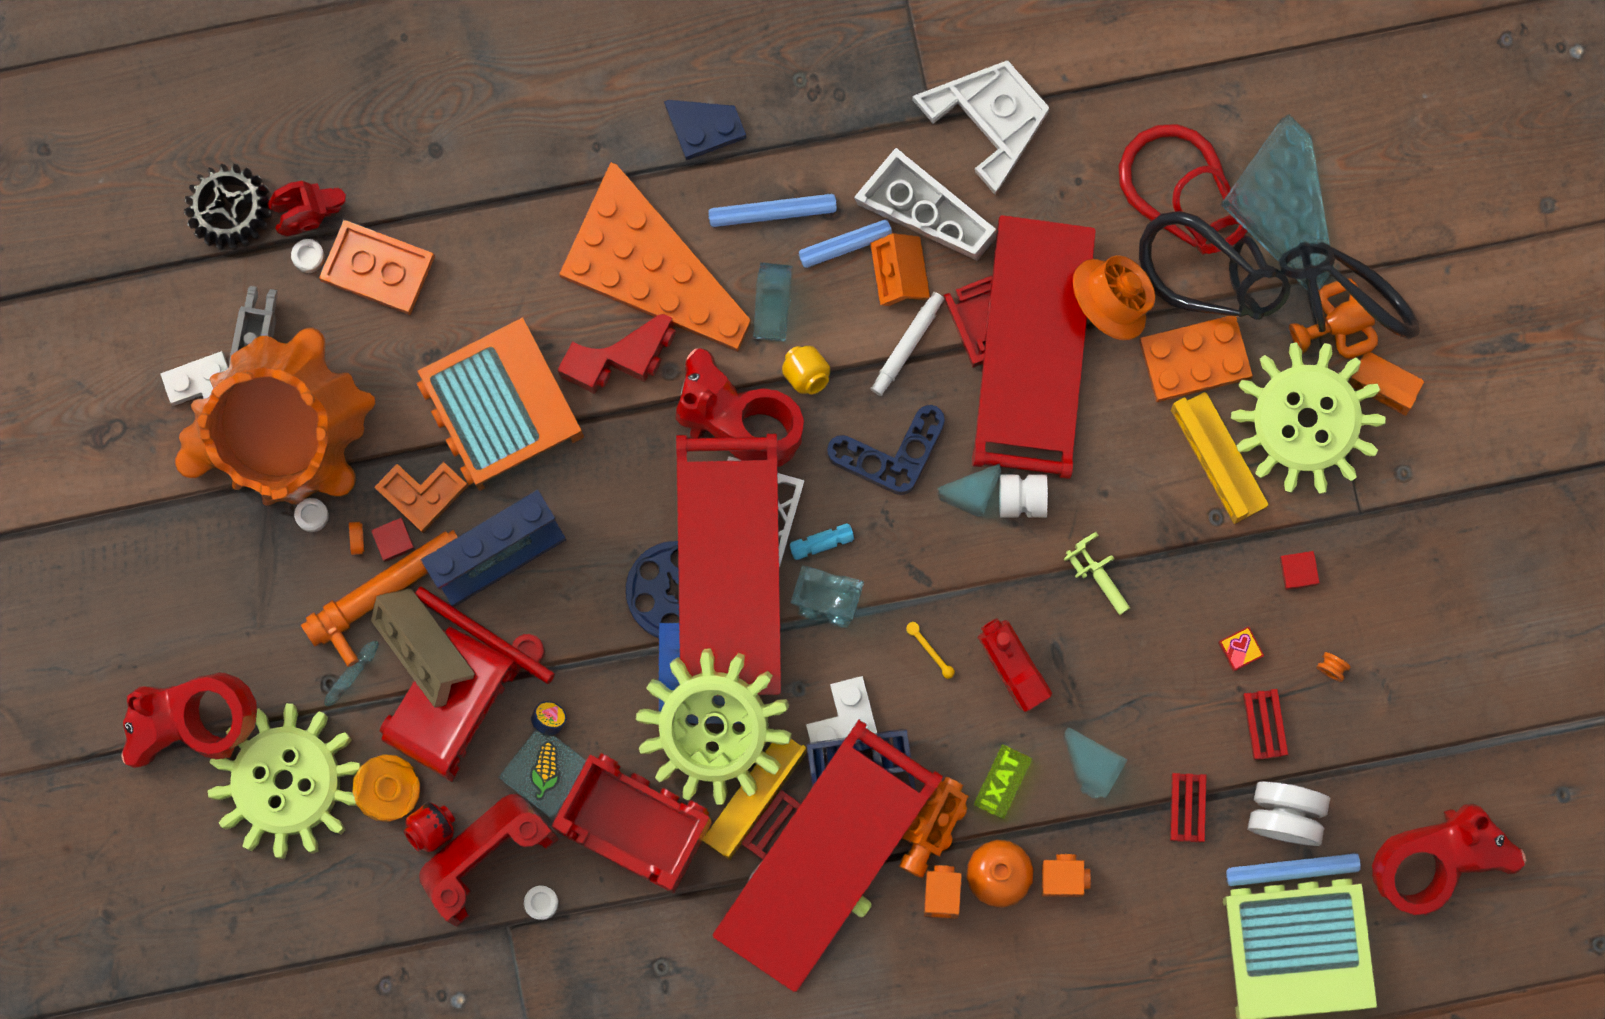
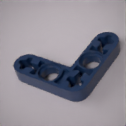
[827,405,945,495]

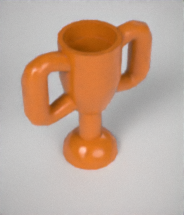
[1289,278,1378,359]

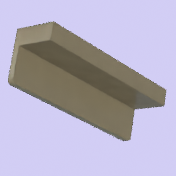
[371,589,475,708]

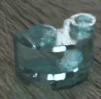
[790,565,865,628]

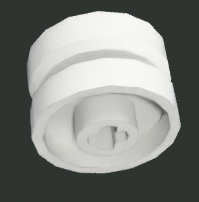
[1247,782,1330,846]

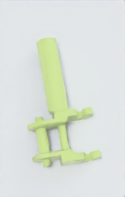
[1064,532,1130,615]

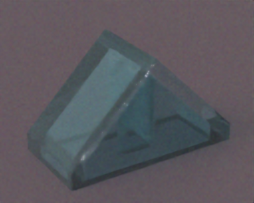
[937,464,1002,518]

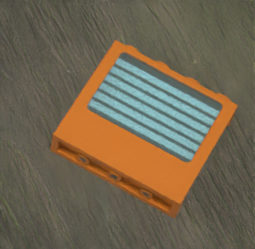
[417,317,585,491]

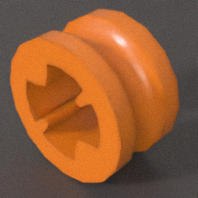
[1316,652,1351,682]

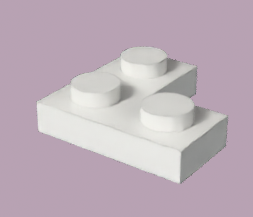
[161,351,229,406]
[806,676,877,756]

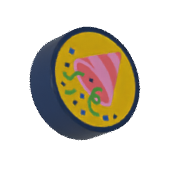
[531,701,567,735]

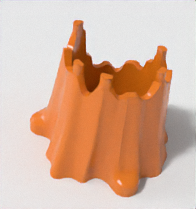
[175,328,375,506]

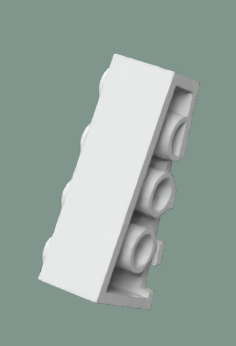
[854,148,997,261]

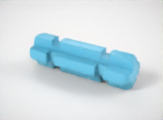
[790,523,854,560]

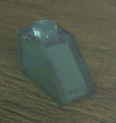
[753,263,793,341]
[1063,727,1127,800]

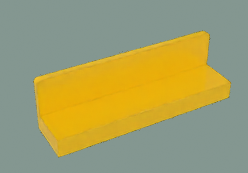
[1171,392,1268,524]
[703,739,808,860]

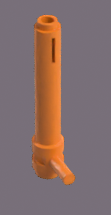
[301,530,458,667]

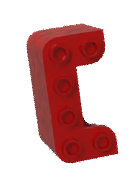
[551,753,712,894]

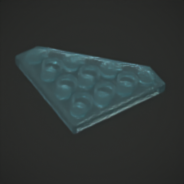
[1221,114,1334,290]

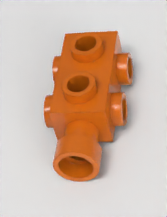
[898,777,969,878]

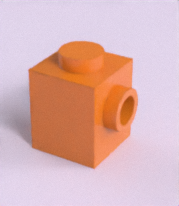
[1042,854,1091,897]

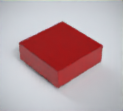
[371,518,415,562]
[1280,551,1319,590]

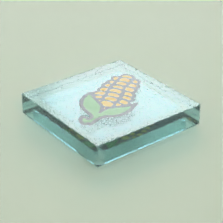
[498,730,586,819]

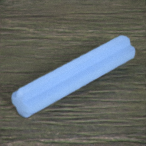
[799,220,892,268]

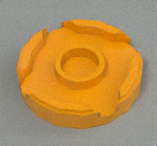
[352,754,420,822]

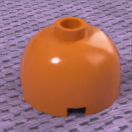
[966,840,1034,908]

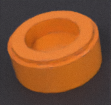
[349,521,364,555]

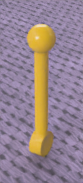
[906,622,955,679]

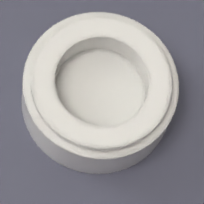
[291,239,325,273]
[294,498,329,532]
[524,886,559,920]

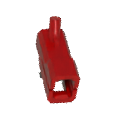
[977,618,1053,712]

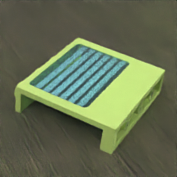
[1223,879,1377,1019]

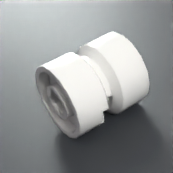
[999,474,1048,518]

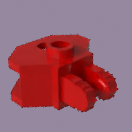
[268,180,346,236]

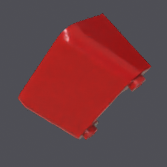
[379,627,521,782]
[419,794,559,927]

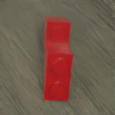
[558,314,676,394]

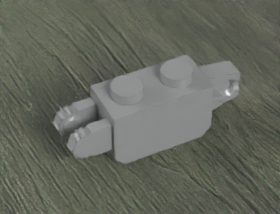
[229,286,278,366]

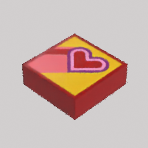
[1218,626,1264,672]

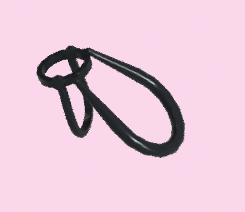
[1138,211,1291,320]
[1279,242,1420,339]

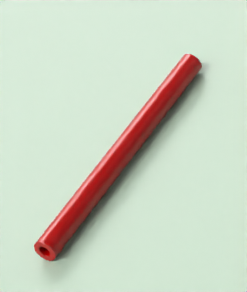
[415,586,555,684]

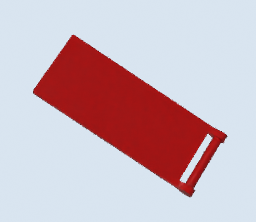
[972,215,1096,479]
[676,433,781,696]
[713,719,943,992]

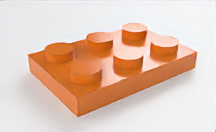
[319,220,435,315]
[1139,316,1253,403]

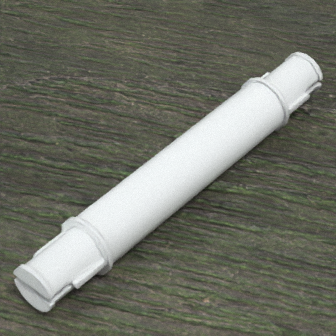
[870,292,945,396]

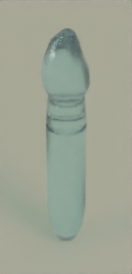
[324,641,379,706]

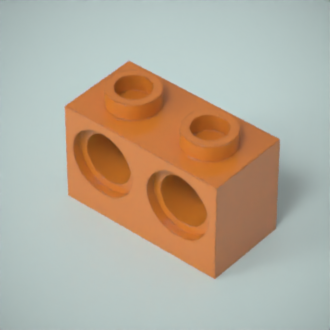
[924,865,961,919]

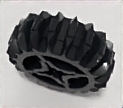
[184,163,272,250]

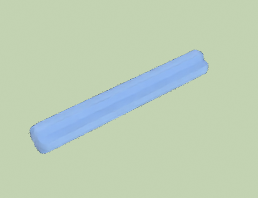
[709,194,837,227]
[1226,853,1361,886]

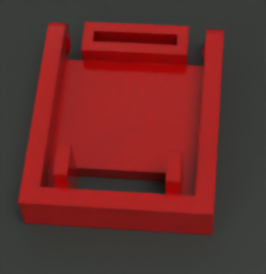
[943,275,992,368]

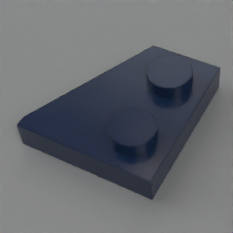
[664,100,746,161]

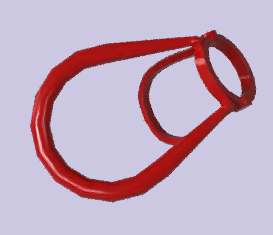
[1119,124,1249,255]

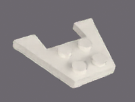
[913,60,1049,195]

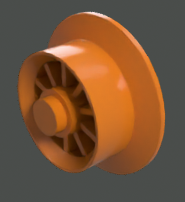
[1073,255,1155,340]

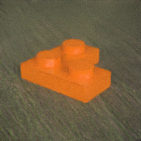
[374,462,468,533]

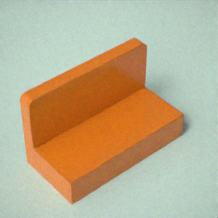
[870,233,930,306]
[1348,352,1424,416]

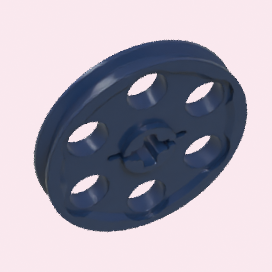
[626,541,679,638]

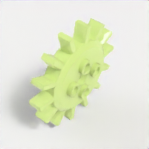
[1231,342,1386,494]
[636,649,792,805]
[207,703,362,859]

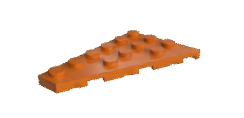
[559,162,751,352]

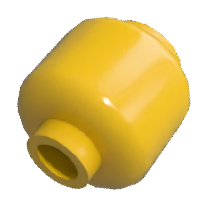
[782,346,830,395]

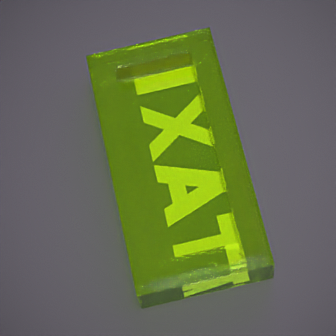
[973,744,1033,820]

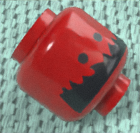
[403,802,455,852]

